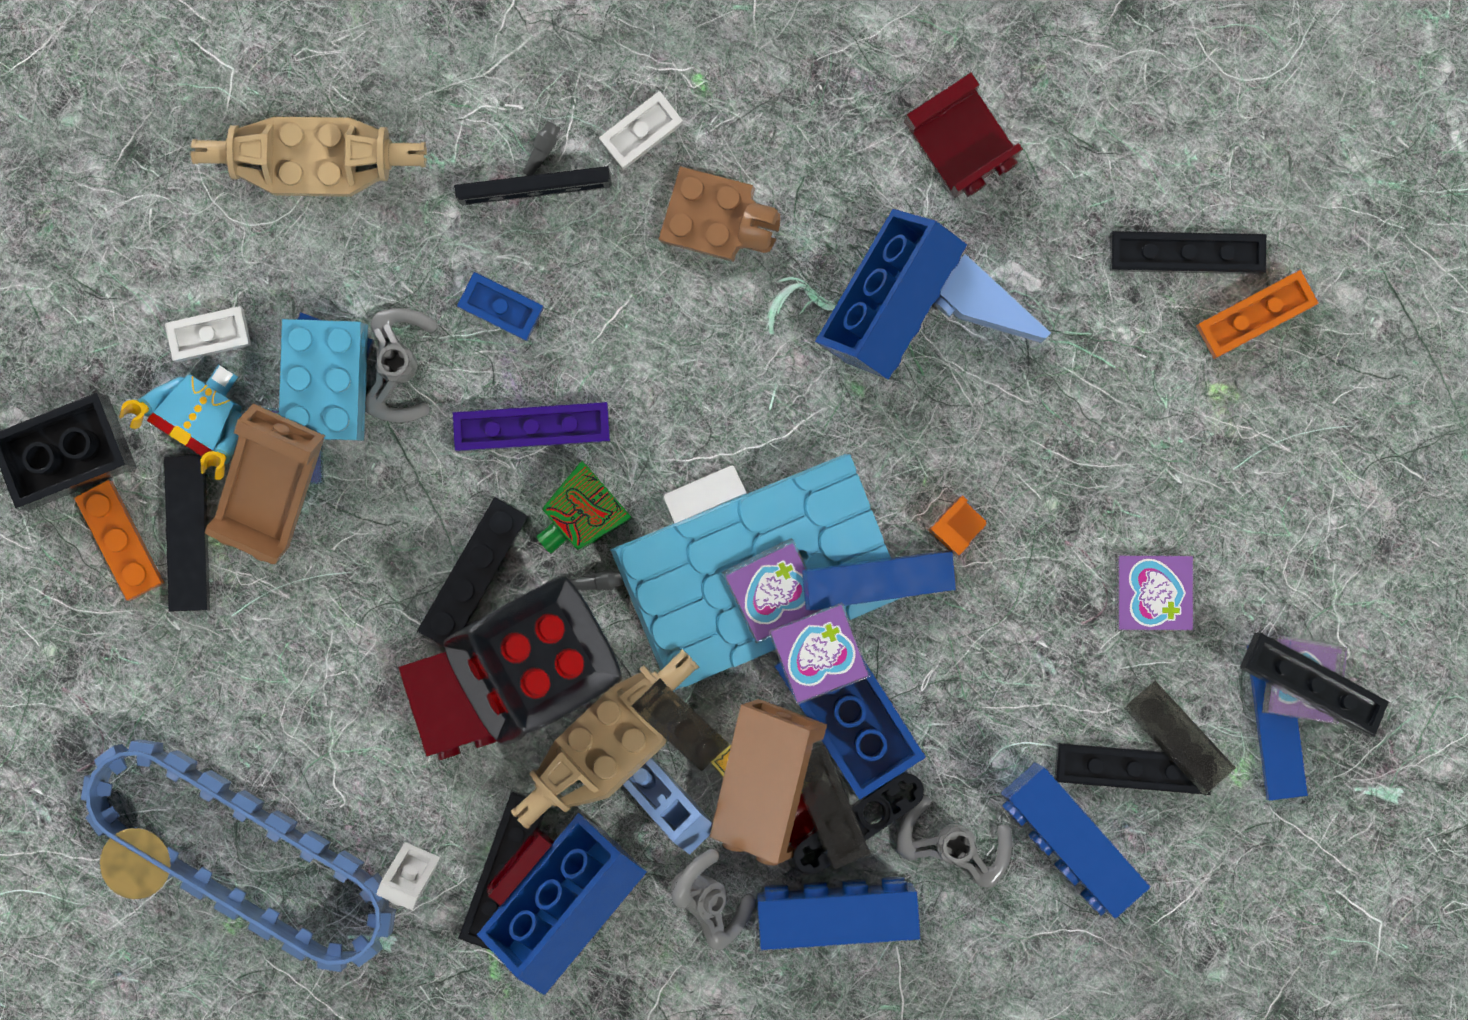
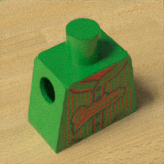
[536,461,632,554]

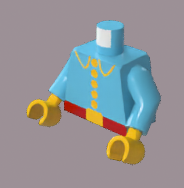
[119,364,242,480]

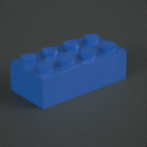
[815,209,968,380]
[774,654,926,800]
[1001,762,1151,919]
[477,813,647,995]
[757,877,920,950]

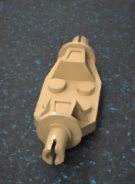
[191,117,427,197]
[511,649,699,829]

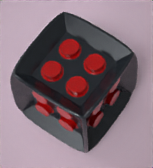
[443,575,622,745]

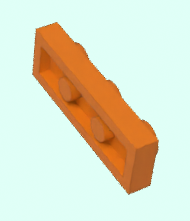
[1196,270,1319,359]
[74,480,164,601]

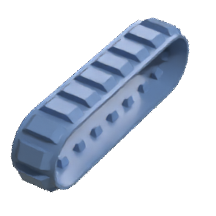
[81,739,396,972]

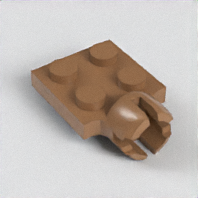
[658,166,780,262]

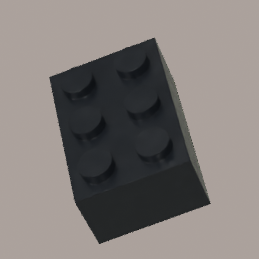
[0,392,137,511]

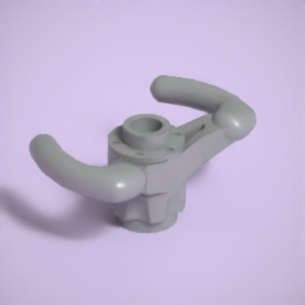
[365,308,437,423]
[897,795,1013,888]
[671,849,756,950]

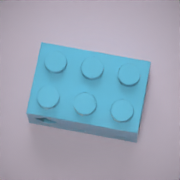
[279,319,368,441]

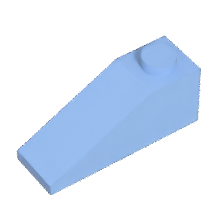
[933,254,1051,343]
[623,757,713,855]

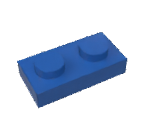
[457,272,544,342]

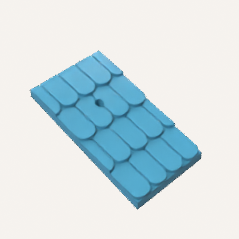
[610,454,900,690]

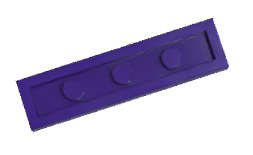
[452,402,610,452]

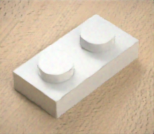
[599,91,684,170]
[165,306,251,362]
[376,842,440,910]

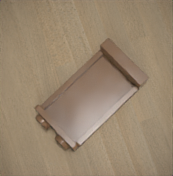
[205,403,325,564]
[709,699,827,866]

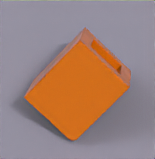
[928,495,987,556]

